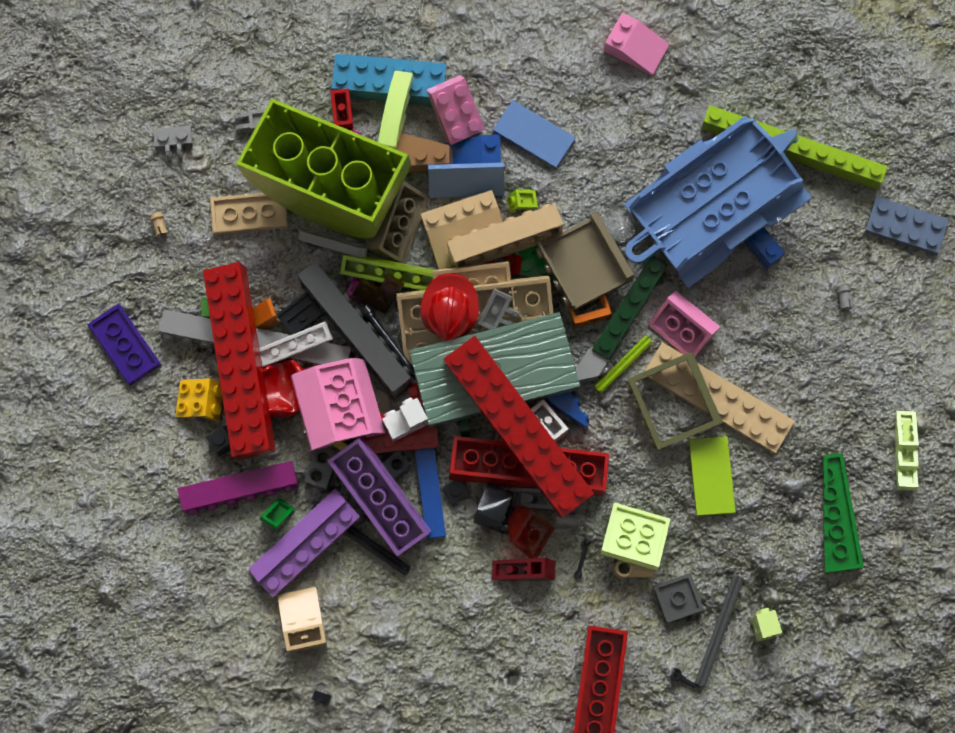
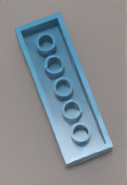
[331,54,447,105]

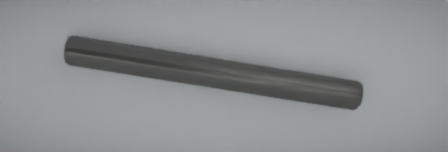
[695,575,744,687]

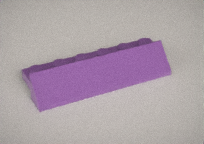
[249,489,361,597]

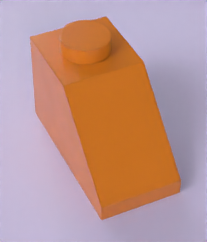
[253,298,279,330]

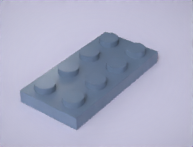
[865,196,949,255]

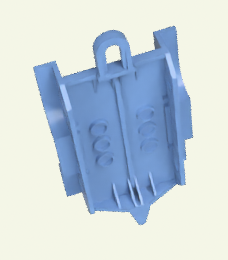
[624,115,812,289]

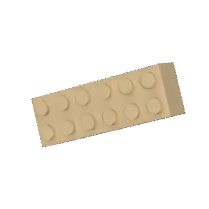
[447,204,563,268]

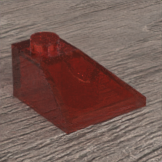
[507,504,555,558]

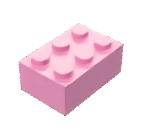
[426,75,485,145]

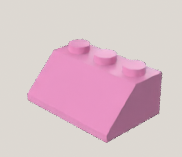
[648,291,720,357]

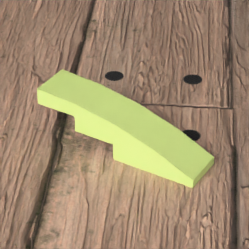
[378,71,414,148]
[895,411,919,491]

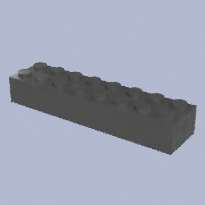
[297,261,412,400]

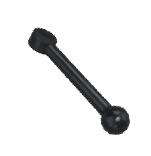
[574,539,591,579]

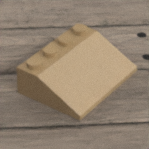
[420,190,503,269]

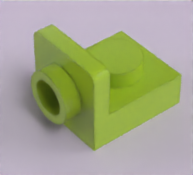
[507,189,538,213]

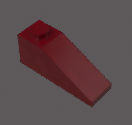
[492,558,556,581]

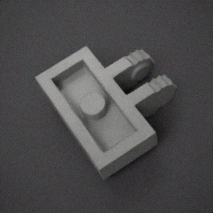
[153,125,193,160]
[477,288,520,330]

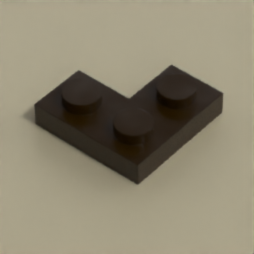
[352,274,404,313]

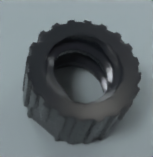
[312,690,332,705]

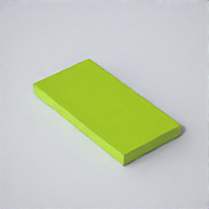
[688,436,736,516]

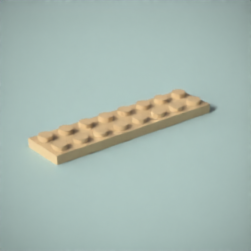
[645,342,795,454]

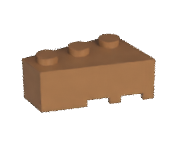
[394,133,453,173]

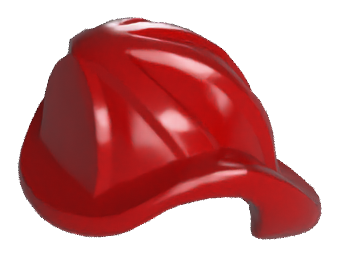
[420,274,479,341]
[263,360,306,418]

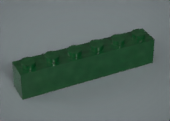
[592,256,668,362]

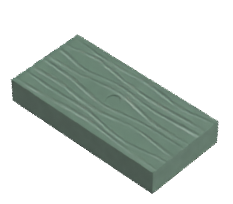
[409,312,580,428]

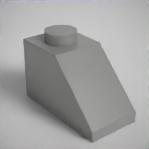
[576,348,609,384]

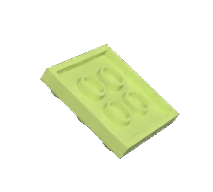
[600,503,670,571]

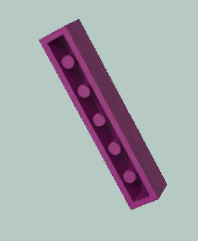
[178,461,299,515]

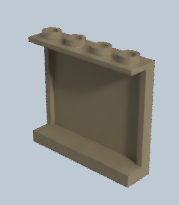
[535,211,634,312]

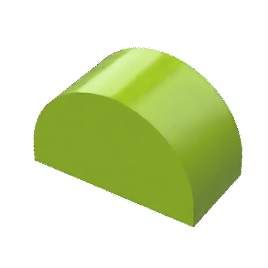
[236,98,411,238]

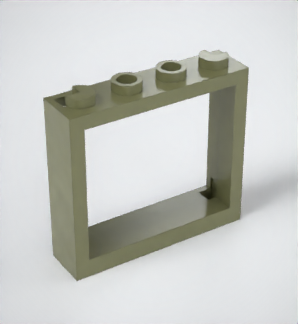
[626,352,723,451]

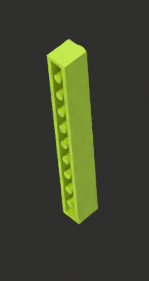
[701,105,888,190]

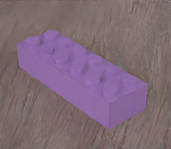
[328,436,431,556]

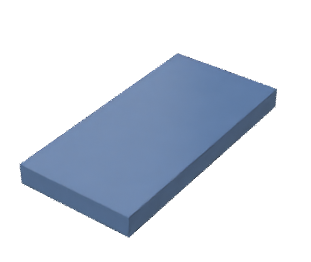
[493,100,576,169]
[428,162,504,198]

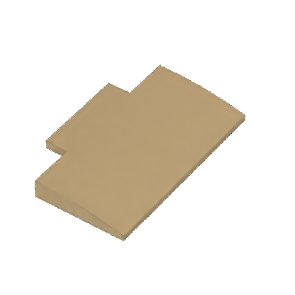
[396,261,553,364]

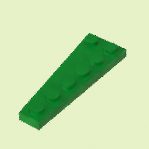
[822,453,864,574]

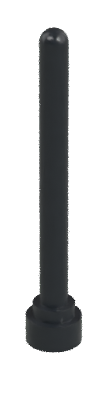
[360,305,416,380]

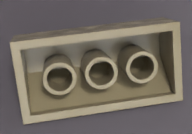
[366,181,428,264]

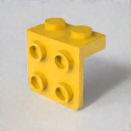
[176,378,223,421]

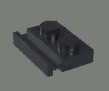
[276,292,324,335]

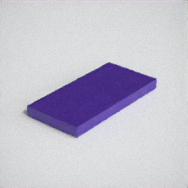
[87,303,161,386]

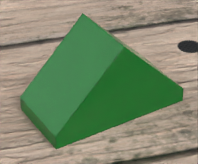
[259,498,295,534]

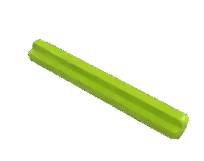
[594,336,652,394]

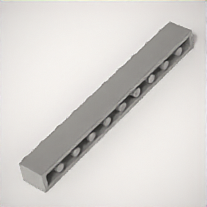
[159,309,352,368]

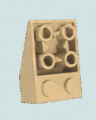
[277,587,328,653]

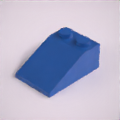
[444,134,501,164]

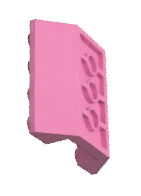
[291,358,385,451]

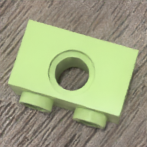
[750,608,782,642]

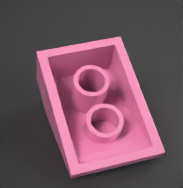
[604,13,670,76]

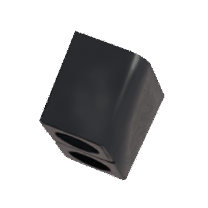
[473,482,514,532]

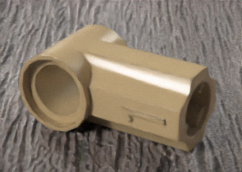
[614,560,654,579]

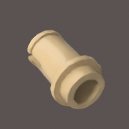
[150,212,168,237]

